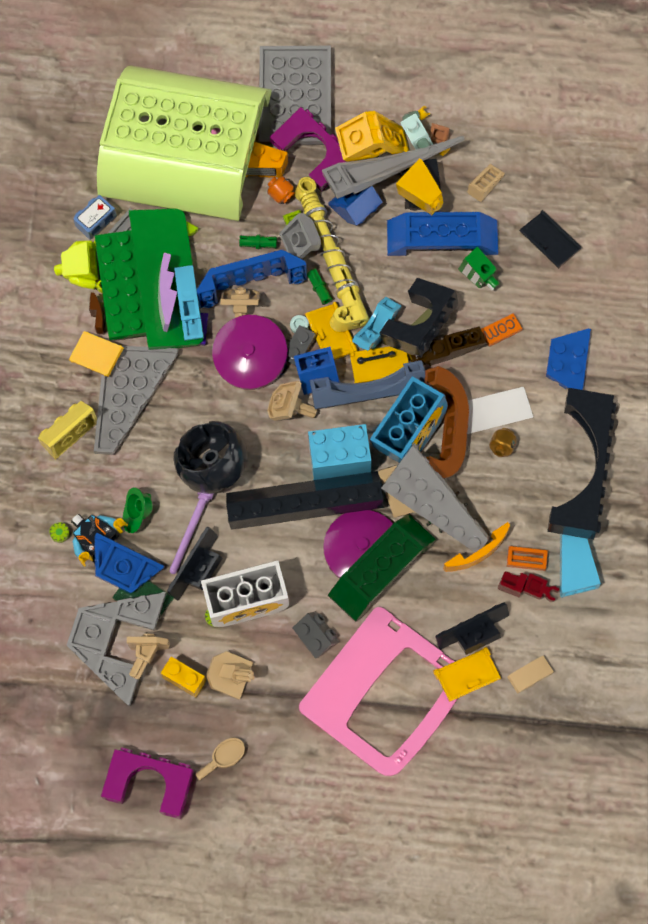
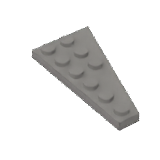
[381,443,489,552]

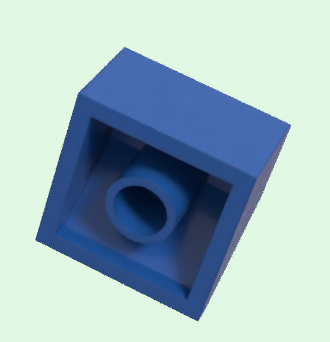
[328,186,383,226]

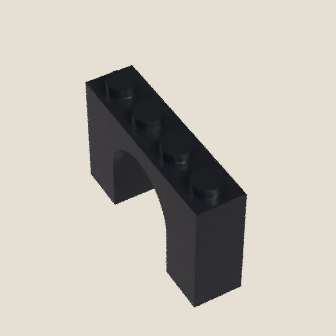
[379,278,459,358]

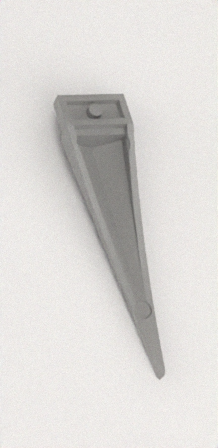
[322,136,465,199]

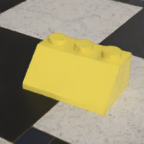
[38,401,97,460]

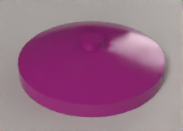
[212,315,288,390]
[323,510,393,579]

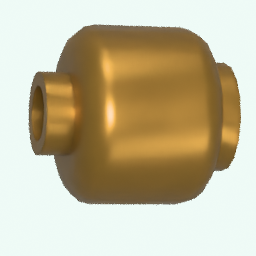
[489,428,517,457]

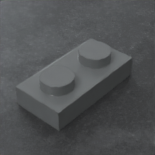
[287,325,316,366]

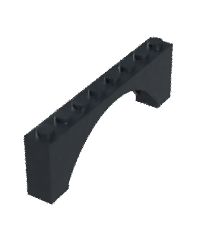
[547,388,616,540]

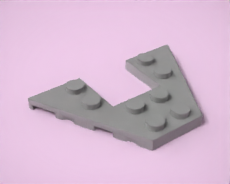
[67,592,166,706]

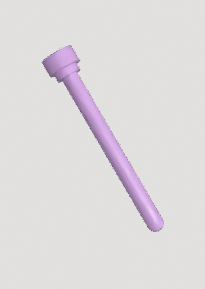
[170,493,214,574]

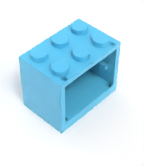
[308,424,371,480]

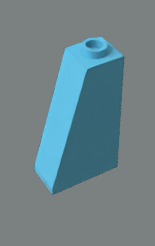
[560,534,601,598]

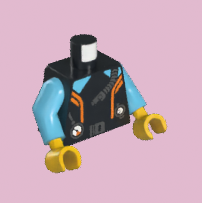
[71,514,128,567]

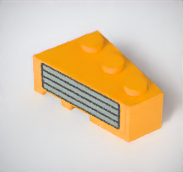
[246,142,288,178]

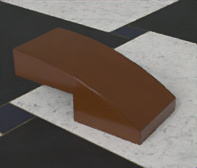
[89,292,105,335]

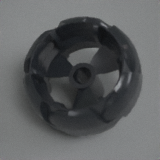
[173,421,248,494]

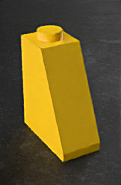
[396,158,444,215]

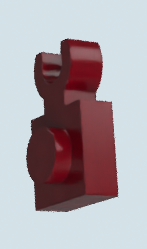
[522,573,559,602]

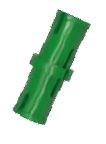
[239,234,277,249]

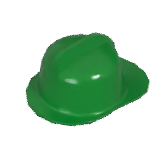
[122,487,153,533]

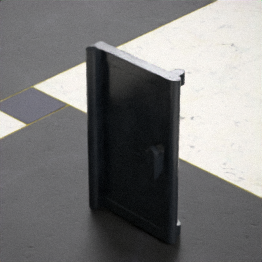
[519,210,582,269]

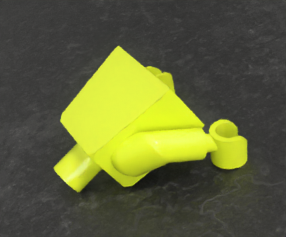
[54,240,103,294]

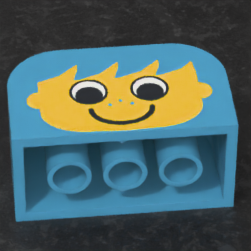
[370,376,448,463]

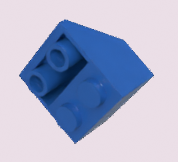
[294,347,339,395]

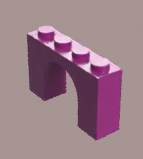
[270,107,351,192]
[101,748,194,819]

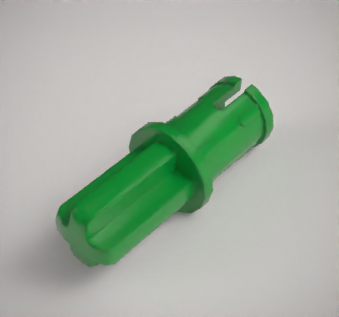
[307,269,332,305]

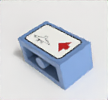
[73,195,117,240]

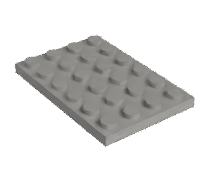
[259,46,331,145]

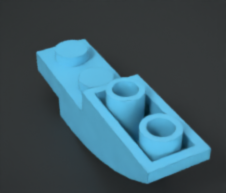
[175,265,203,341]

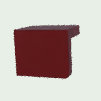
[498,571,528,598]

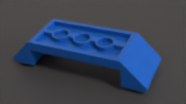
[387,212,498,256]
[196,250,307,308]

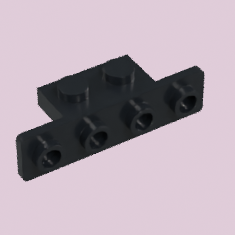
[167,527,223,601]
[435,602,509,655]

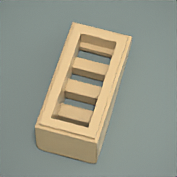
[467,164,505,202]

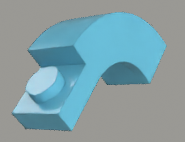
[352,297,401,351]

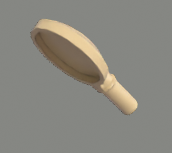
[195,738,245,781]

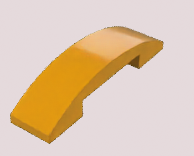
[443,522,510,572]

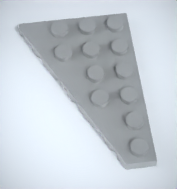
[94,346,178,455]

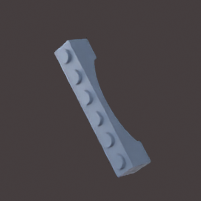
[310,360,425,409]

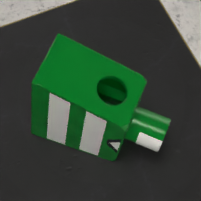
[458,247,500,291]

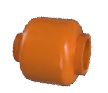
[267,176,294,204]

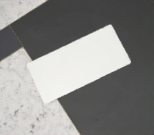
[467,387,533,434]

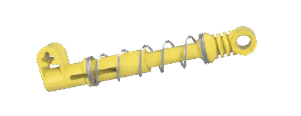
[294,177,370,332]

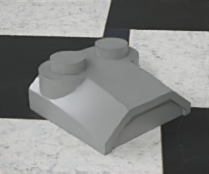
[279,213,321,259]

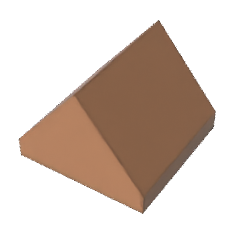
[429,123,450,143]

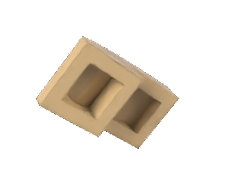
[507,656,554,693]

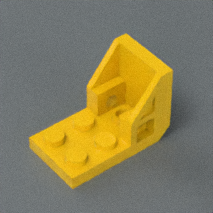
[335,111,409,162]

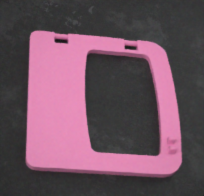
[299,607,458,776]

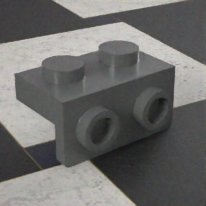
[292,611,339,659]

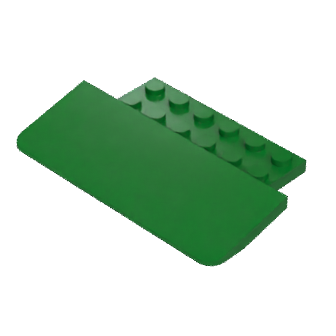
[95,208,204,350]

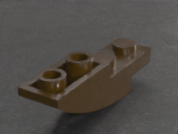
[408,326,486,366]

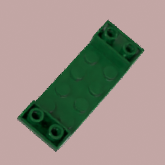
[328,514,436,622]

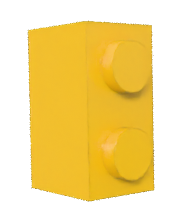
[160,657,206,698]

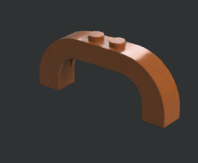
[424,366,469,479]

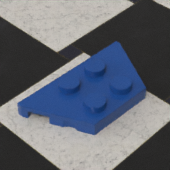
[546,328,591,390]
[94,533,164,593]

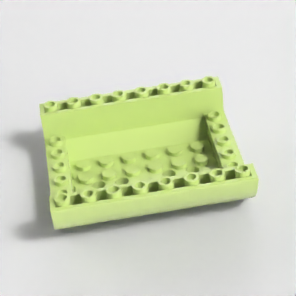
[97,65,272,221]

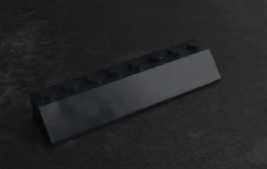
[226,471,384,530]

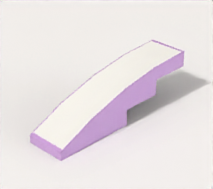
[158,253,177,332]

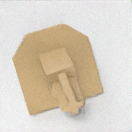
[221,287,260,318]
[267,381,317,421]
[127,634,170,680]
[206,651,255,700]

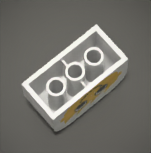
[201,561,289,627]

